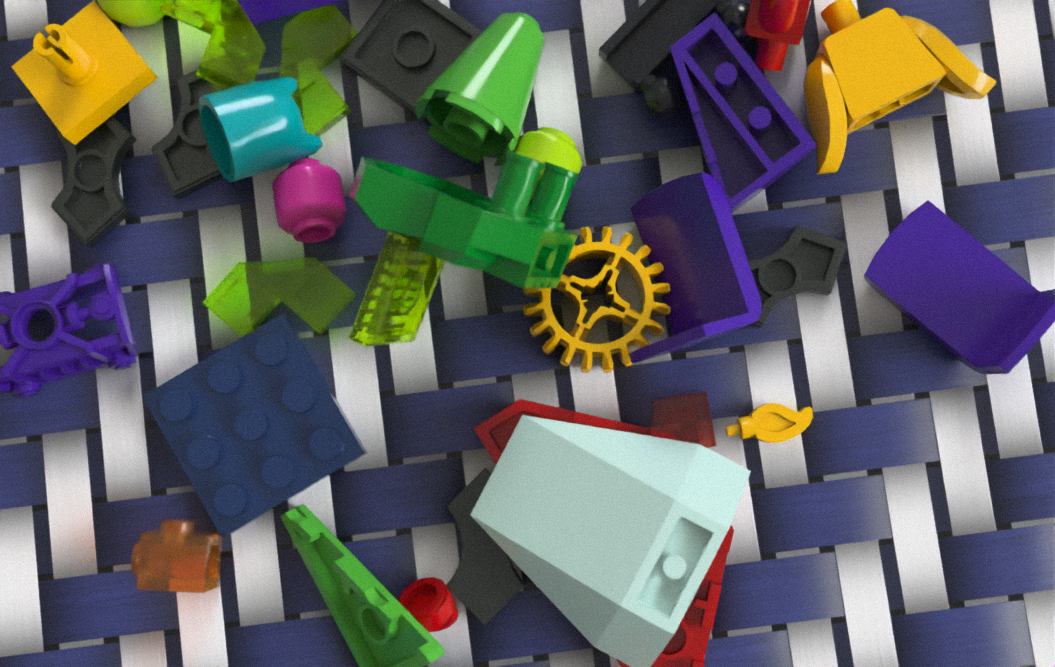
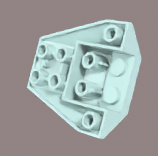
[470,415,751,667]

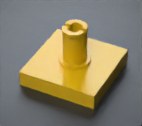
[11,0,158,145]

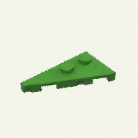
[280,504,445,667]

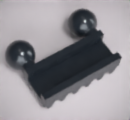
[598,0,754,120]

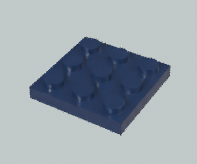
[142,313,367,538]

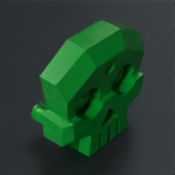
[349,150,580,289]

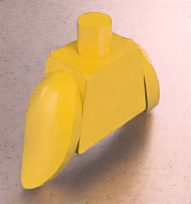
[803,0,996,174]

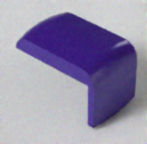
[629,172,762,364]
[864,200,1055,374]

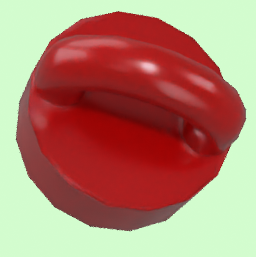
[398,577,458,632]

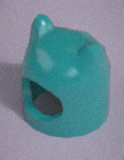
[199,77,323,183]

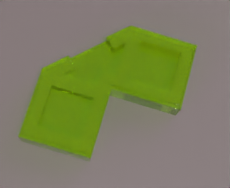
[159,0,266,89]
[279,4,358,137]
[202,257,357,338]

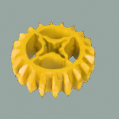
[523,226,670,373]

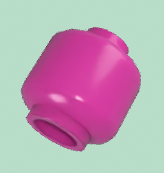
[272,158,346,243]

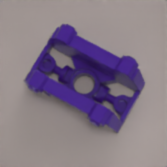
[0,263,138,398]

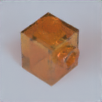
[131,519,222,593]

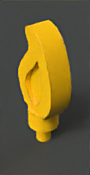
[725,403,813,443]

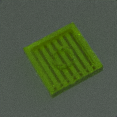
[348,231,445,347]

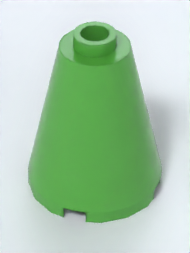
[415,12,545,166]

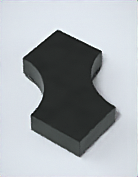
[151,56,240,200]
[51,114,137,248]
[748,225,848,328]
[446,468,524,625]

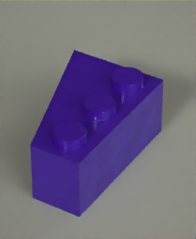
[670,12,817,214]

